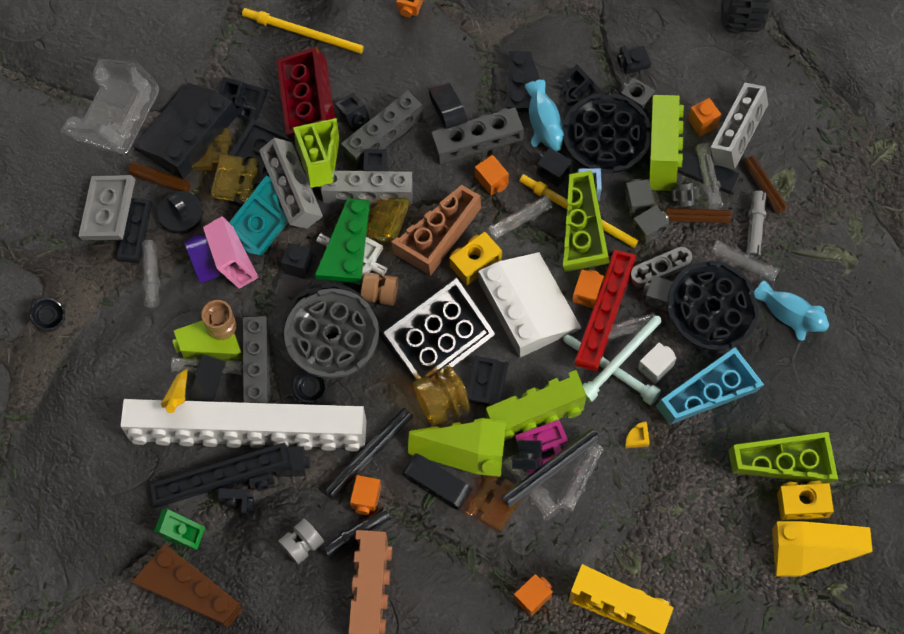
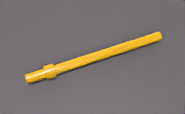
[242,8,364,54]
[519,174,638,248]

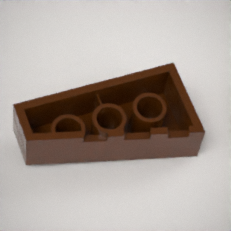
[132,544,243,629]

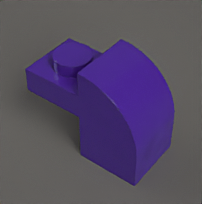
[184,235,221,283]

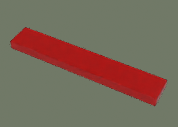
[575,250,636,371]

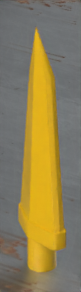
[161,368,188,413]

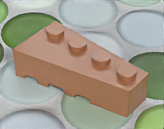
[391,185,481,276]
[349,530,392,634]

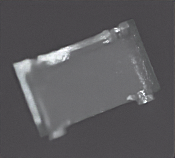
[61,59,159,154]

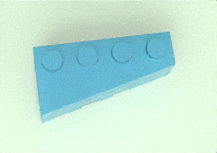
[656,347,764,425]

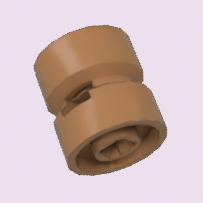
[361,272,398,306]
[202,300,236,340]

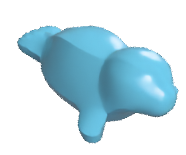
[525,80,564,151]
[754,280,829,341]

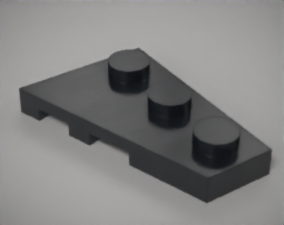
[506,51,540,112]

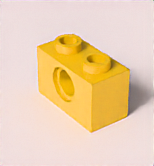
[449,232,502,286]
[777,481,834,521]

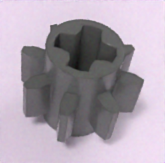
[671,181,699,206]

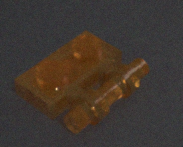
[466,476,522,533]

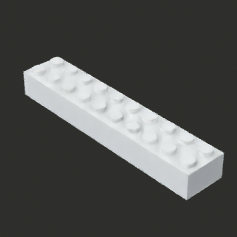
[121,399,367,451]

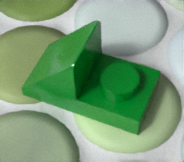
[154,509,205,550]

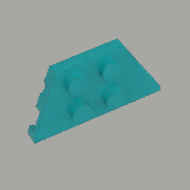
[229,175,288,256]

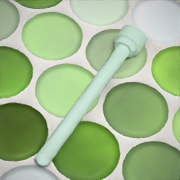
[583,316,661,403]
[563,334,661,406]

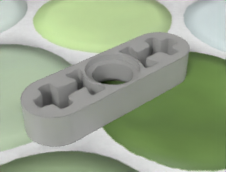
[630,247,692,288]

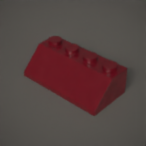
[276,47,335,137]

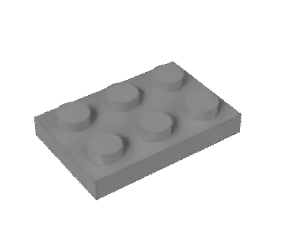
[79,175,135,240]

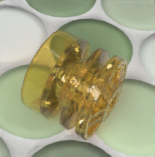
[412,365,470,427]

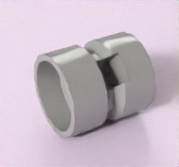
[278,518,324,565]

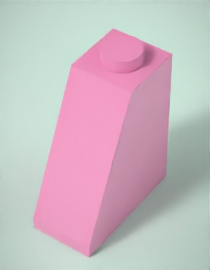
[203,216,258,289]

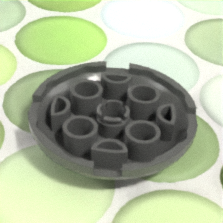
[284,289,379,378]

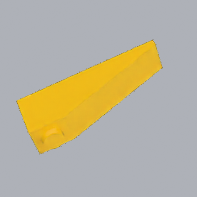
[772,521,872,577]

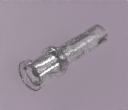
[503,454,561,521]

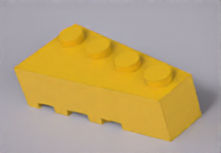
[568,564,674,634]

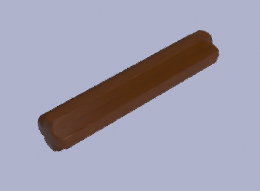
[744,156,787,214]
[128,162,191,192]
[665,208,732,223]

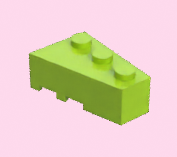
[293,118,339,188]

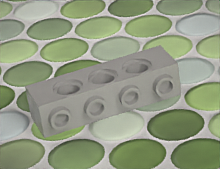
[711,83,768,169]
[259,138,323,229]
[321,171,413,204]

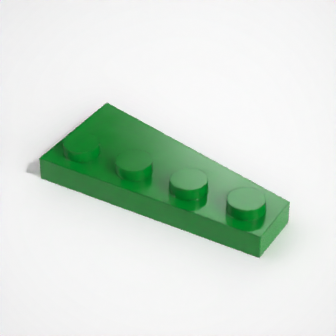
[315,198,370,283]

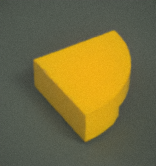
[625,422,650,448]

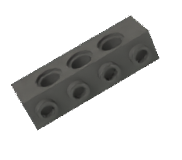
[341,91,423,170]
[431,107,524,164]
[243,316,271,404]

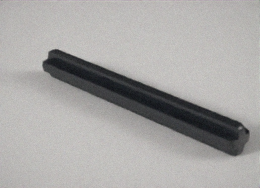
[324,408,413,499]
[501,429,599,507]

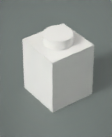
[638,343,676,384]

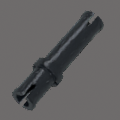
[321,506,391,559]

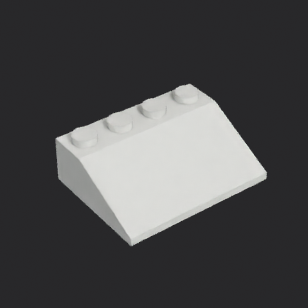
[478,252,581,358]

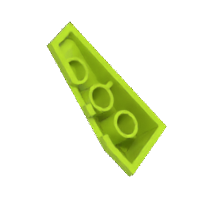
[408,418,506,477]

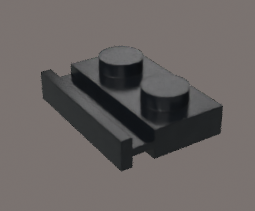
[466,356,509,406]

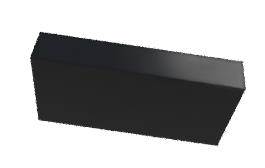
[189,354,227,402]

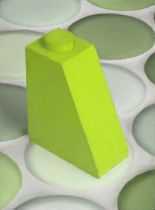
[172,320,243,362]

